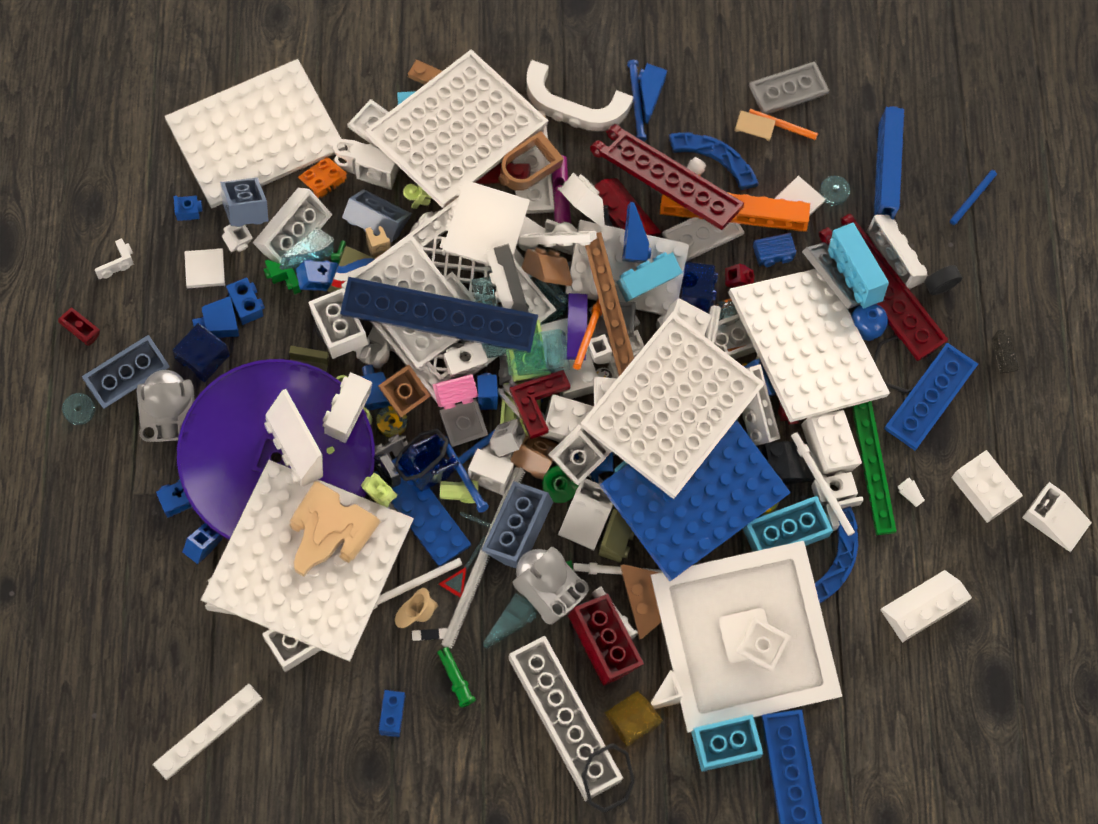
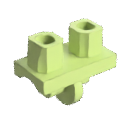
[403,184,431,209]
[361,473,398,508]

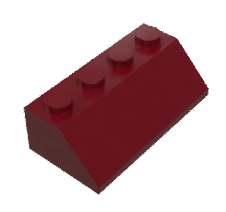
[594,178,661,237]
[568,593,644,686]

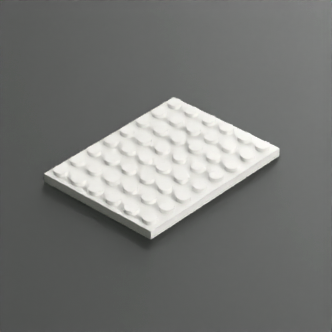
[365,50,548,208]
[165,59,345,209]
[728,269,890,422]
[579,312,765,499]

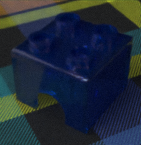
[681,262,718,313]
[172,323,230,383]
[398,434,460,492]

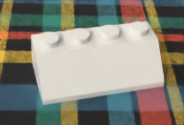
[253,188,332,267]
[867,215,928,290]
[880,570,972,643]

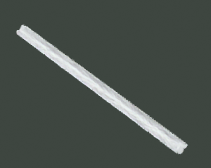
[441,467,525,648]

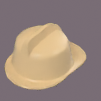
[395,588,438,628]

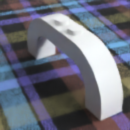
[526,60,633,131]

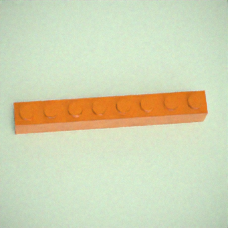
[660,192,810,232]

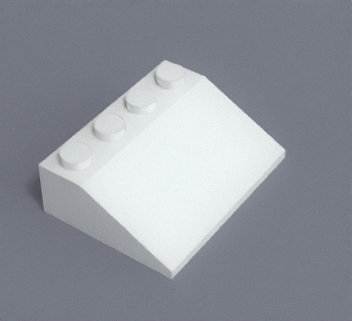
[264,389,323,487]

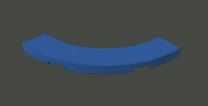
[669,133,758,190]
[815,506,858,604]

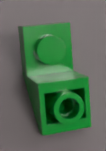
[263,260,301,295]

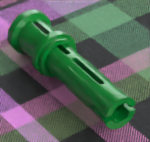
[437,647,476,708]

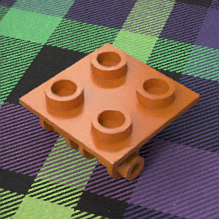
[298,157,347,198]

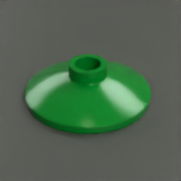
[542,465,579,503]

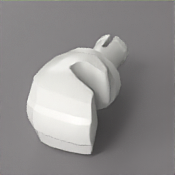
[353,338,390,368]

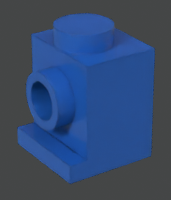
[174,196,202,221]

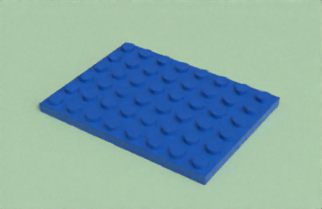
[599,419,791,581]

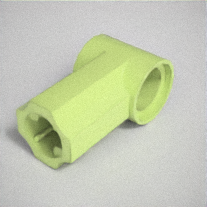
[440,480,479,503]

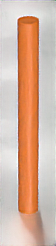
[749,109,818,140]

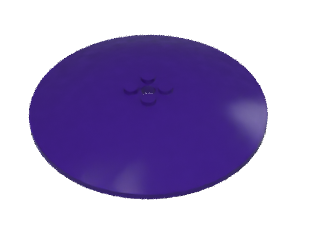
[177,359,375,540]

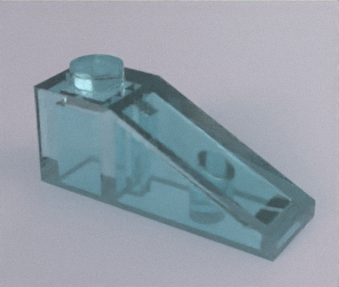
[279,228,334,270]
[483,593,537,649]

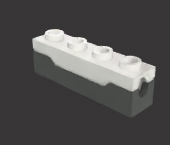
[484,243,529,313]

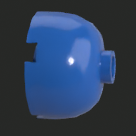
[851,304,888,341]

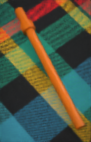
[573,298,602,370]

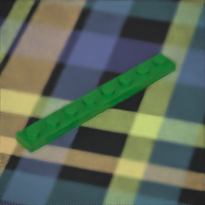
[852,401,897,536]

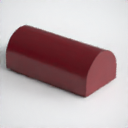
[58,307,100,346]

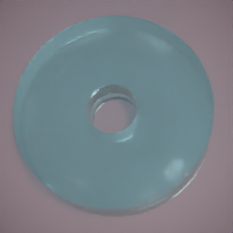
[820,176,850,205]
[62,393,95,425]

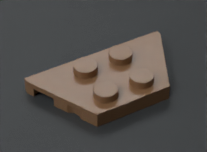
[620,564,661,640]

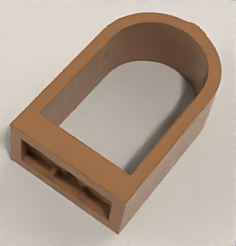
[498,131,564,191]

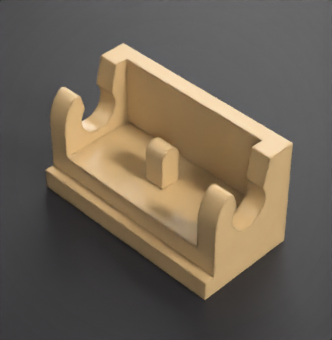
[735,111,776,141]
[365,226,391,259]

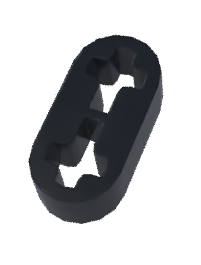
[374,453,401,488]

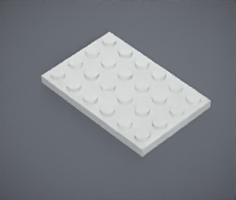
[565,220,689,315]
[350,235,461,370]

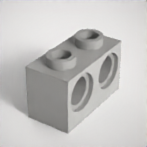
[490,418,526,457]

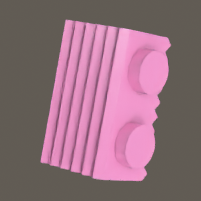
[432,374,478,410]

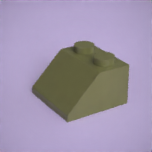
[598,509,635,563]

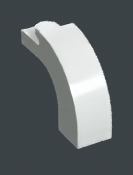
[588,330,644,364]

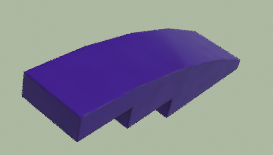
[566,293,588,360]

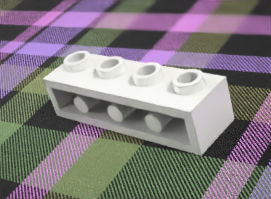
[742,364,780,445]

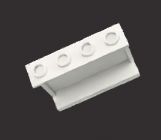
[440,180,530,266]

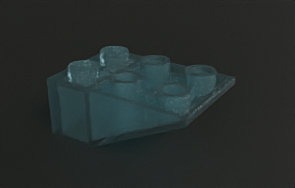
[506,329,570,376]

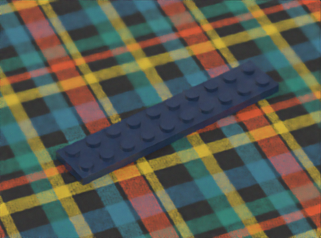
[340,277,538,353]

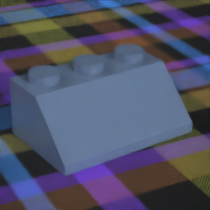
[342,189,412,242]

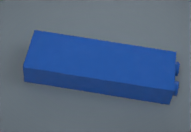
[874,106,904,220]

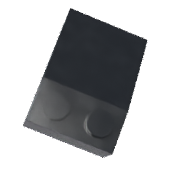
[762,441,815,485]

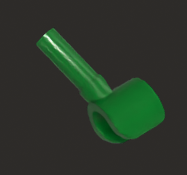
[331,240,346,264]

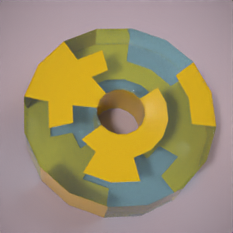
[377,406,407,437]

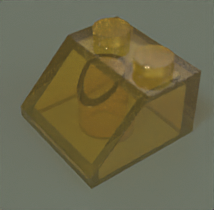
[604,691,662,746]

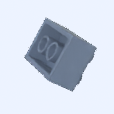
[220,178,269,227]

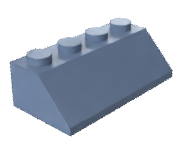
[82,335,170,409]
[482,481,553,568]

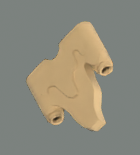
[289,481,381,577]

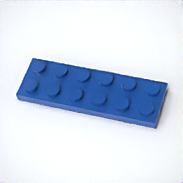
[884,343,978,451]
[374,454,471,567]
[761,710,822,824]

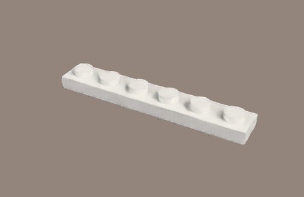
[153,684,262,780]

